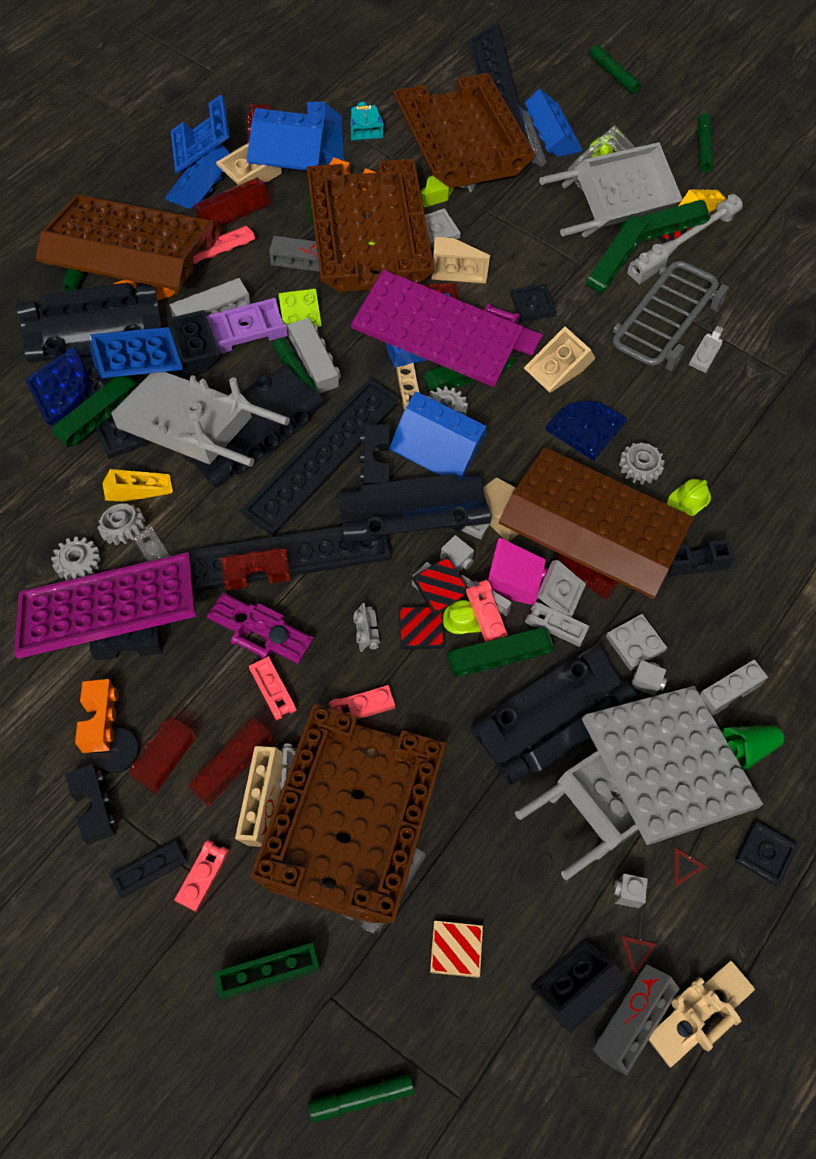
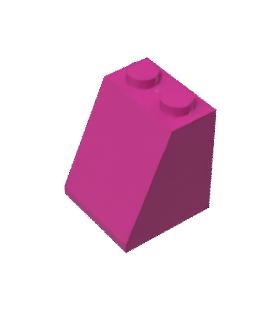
[488,538,548,605]

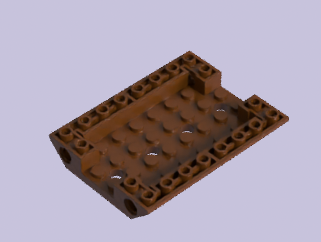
[393,73,535,188]
[307,159,434,292]
[36,194,222,291]
[250,704,446,923]

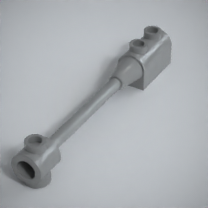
[627,194,743,284]

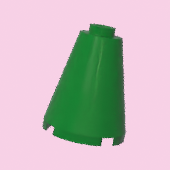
[722,725,784,771]

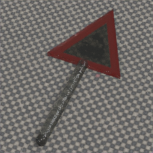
[675,825,710,887]
[621,895,657,977]

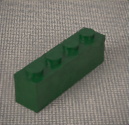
[214,943,320,1001]

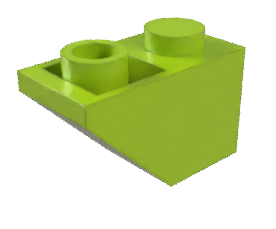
[421,175,454,207]

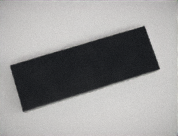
[110,840,187,899]

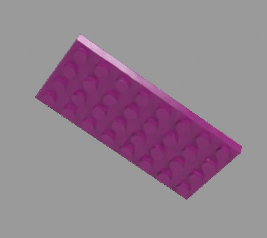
[351,269,523,387]
[14,552,196,659]

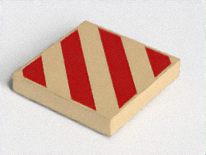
[430,921,483,978]

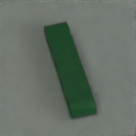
[619,200,711,242]
[586,215,649,294]
[423,353,516,393]
[52,375,140,447]
[447,627,555,677]

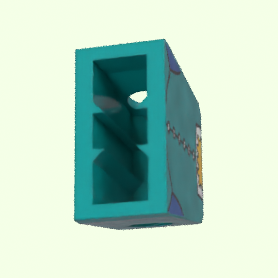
[351,102,383,140]

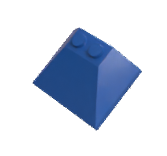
[171,94,230,173]

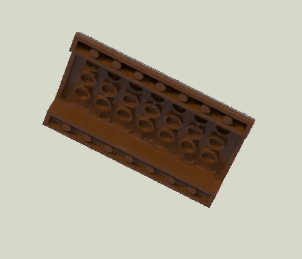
[498,447,694,599]

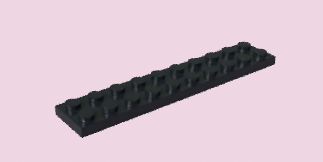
[469,23,530,143]
[241,378,400,537]
[174,526,390,592]

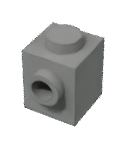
[630,660,667,696]
[613,874,648,908]

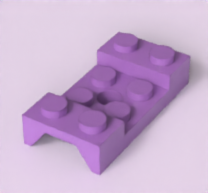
[206,298,287,354]

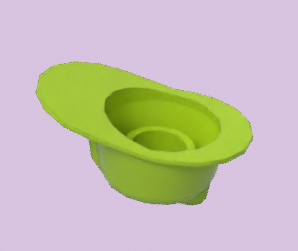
[667,479,711,516]
[442,600,481,634]

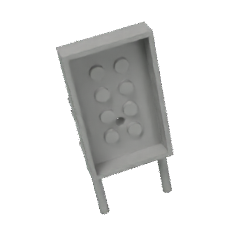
[539,142,683,238]
[111,372,290,467]
[515,751,639,880]

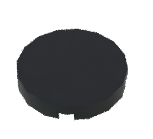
[92,728,139,774]

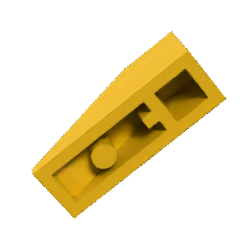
[679,190,726,213]
[103,469,173,502]

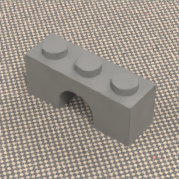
[412,535,474,591]
[700,660,768,716]

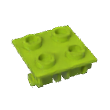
[279,289,321,331]

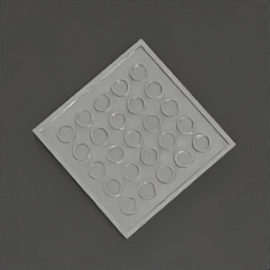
[582,686,763,845]

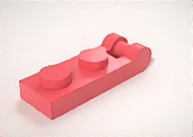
[466,580,508,642]
[249,657,296,721]
[329,685,395,719]
[175,839,229,912]

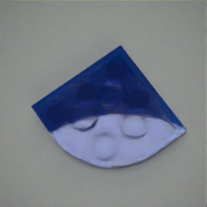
[25,347,88,426]
[545,401,628,461]

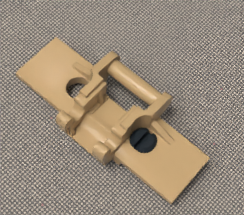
[649,961,755,1067]

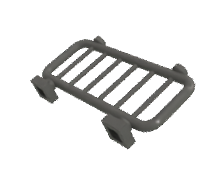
[613,261,729,371]

